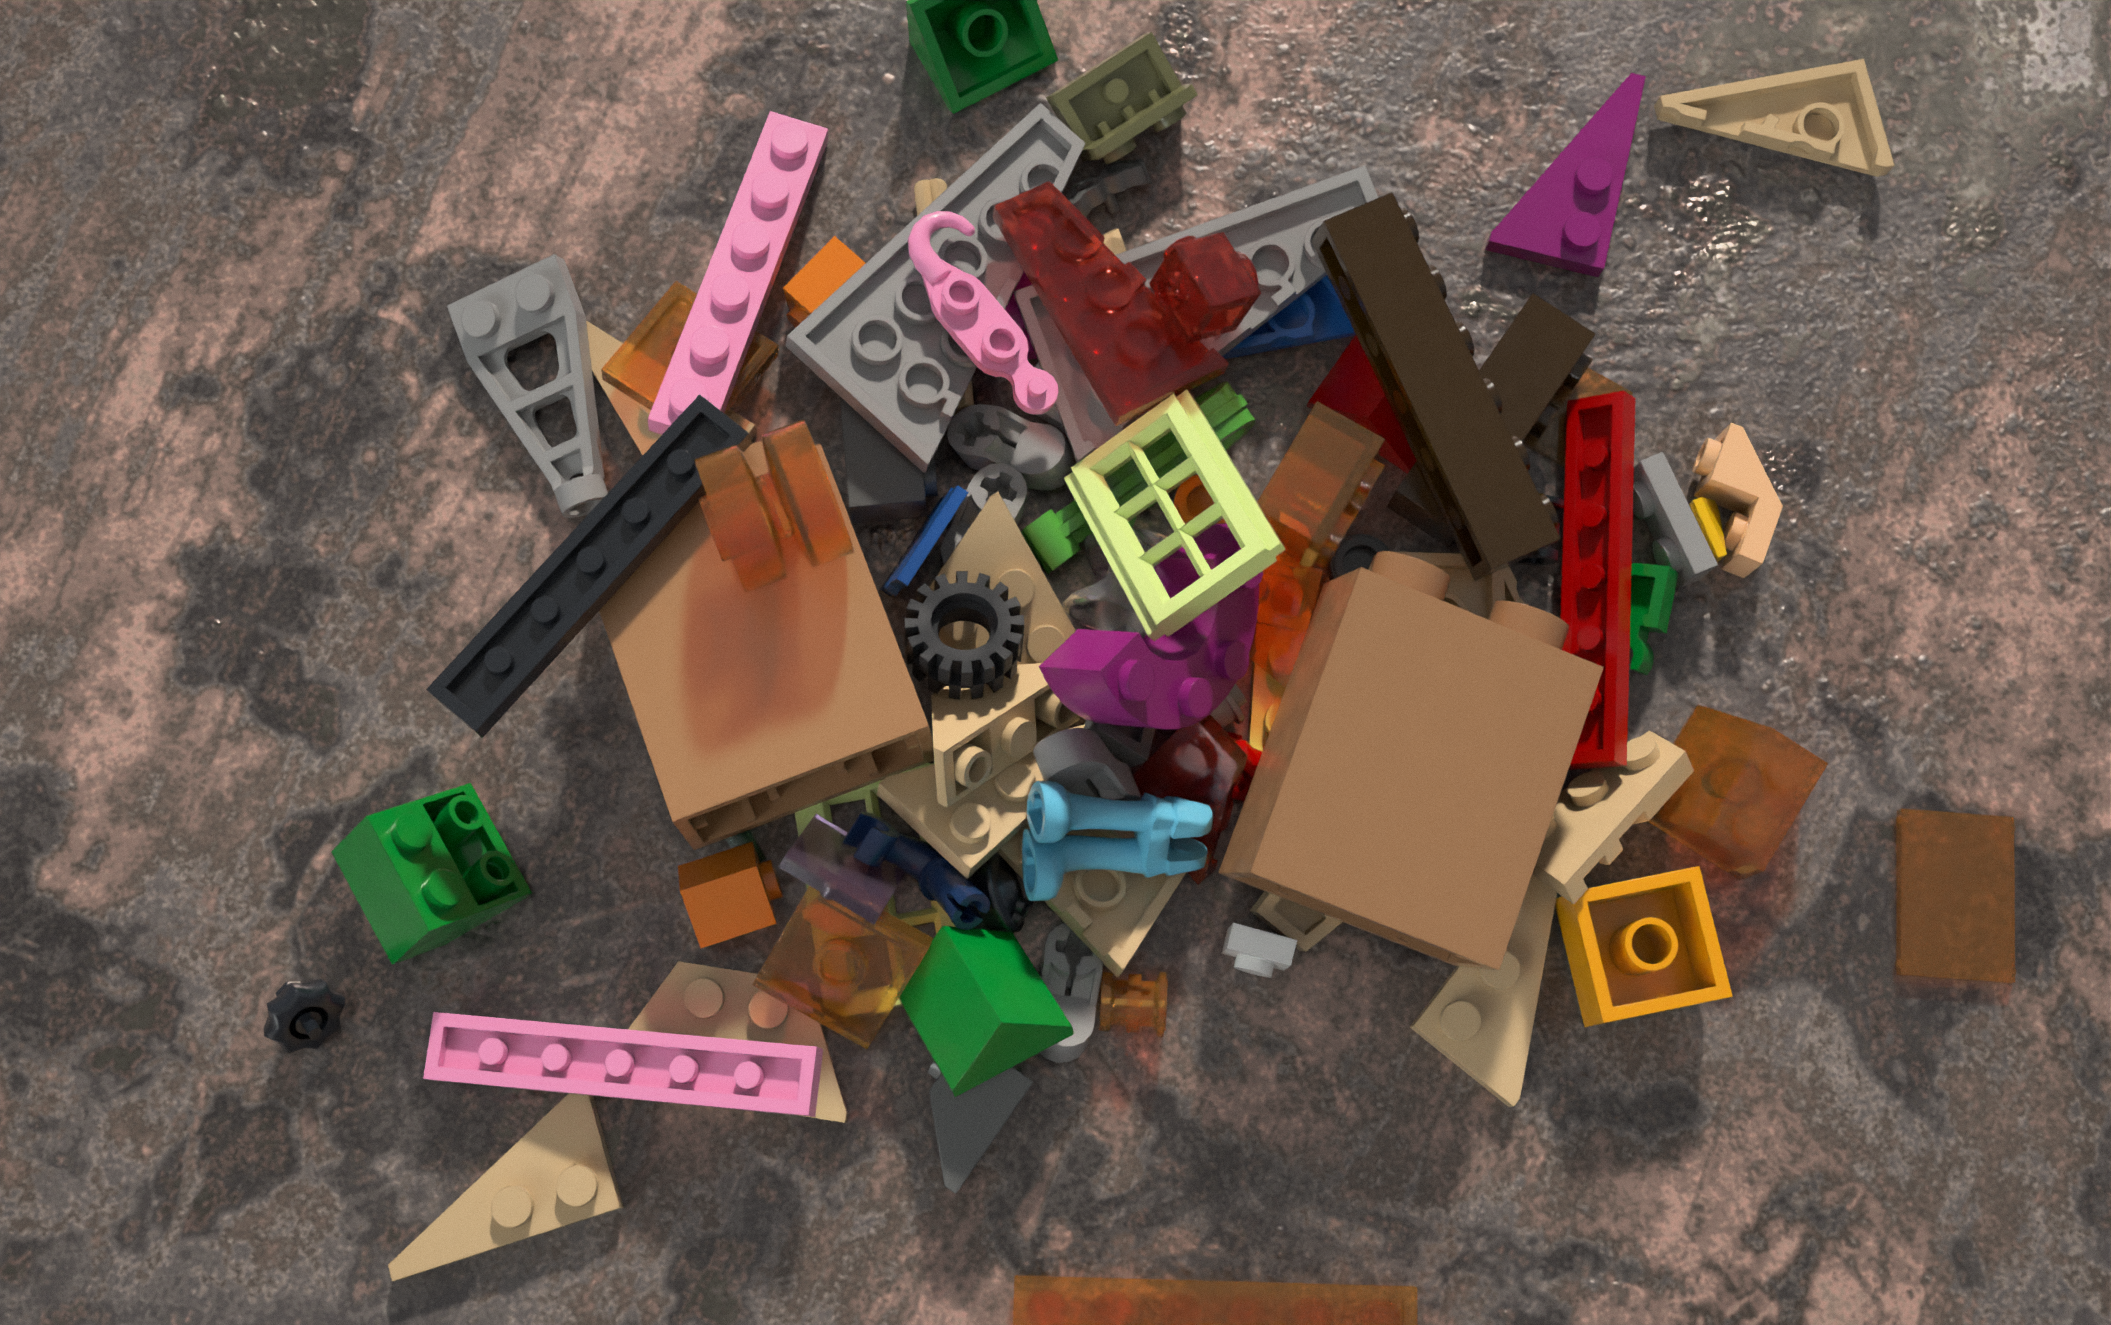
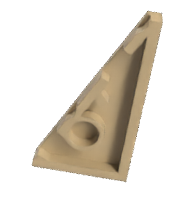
[1654,59,1895,177]
[1410,875,1557,1107]
[388,1093,624,1281]

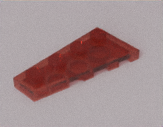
[992,181,1229,426]

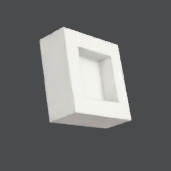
[1221,923,1297,978]

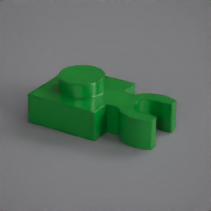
[1630,563,1679,675]

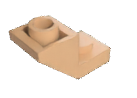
[1692,423,1783,578]

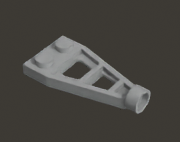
[447,254,608,518]

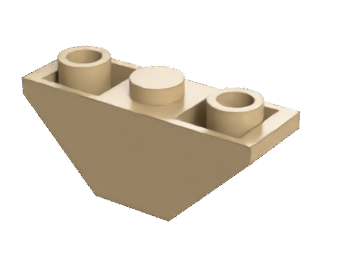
[931,663,1080,808]

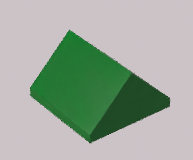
[906,0,1059,114]
[896,925,1074,1097]

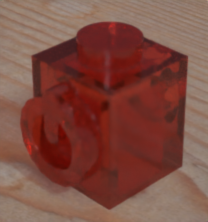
[1149,232,1261,344]

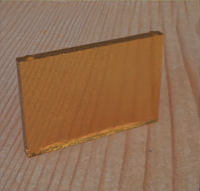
[1895,808,2016,984]

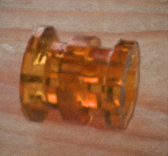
[1100,972,1168,1037]

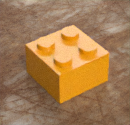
[1555,866,1733,1027]

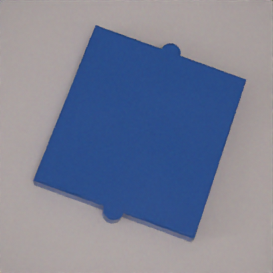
[880,485,969,596]

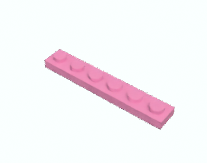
[648,111,828,435]
[423,1012,823,1117]

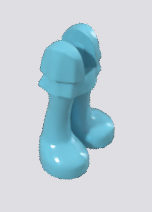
[1022,781,1213,901]

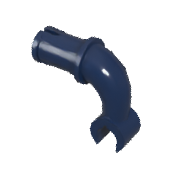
[842,812,990,930]

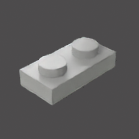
[1633,452,1718,589]

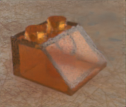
[1648,704,1828,880]

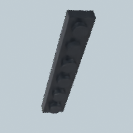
[426,394,752,738]

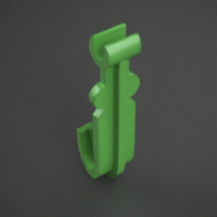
[1021,381,1256,574]

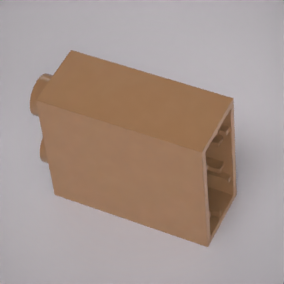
[599,439,934,850]
[1219,551,1604,970]

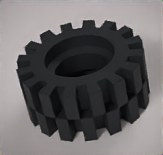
[905,571,1024,700]

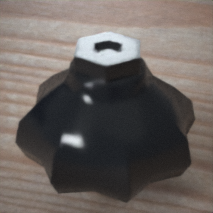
[263,979,346,1054]

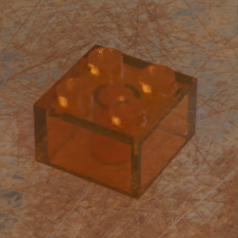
[1257,401,1385,581]

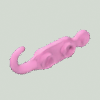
[908,211,1059,415]

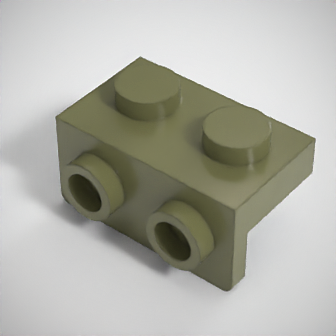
[1046,32,1198,164]

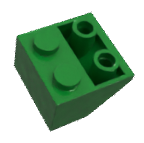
[331,783,532,965]

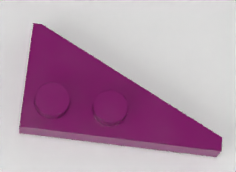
[1485,73,1646,277]

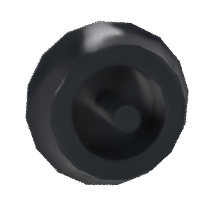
[972,855,1034,933]

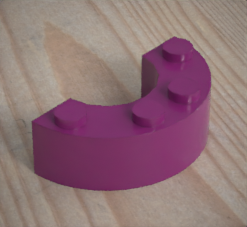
[1039,524,1263,730]

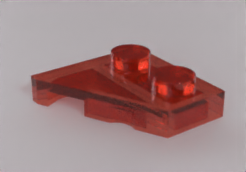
[1133,715,1248,885]

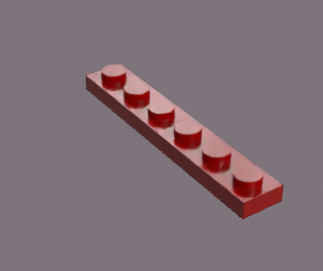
[1561,390,1636,770]

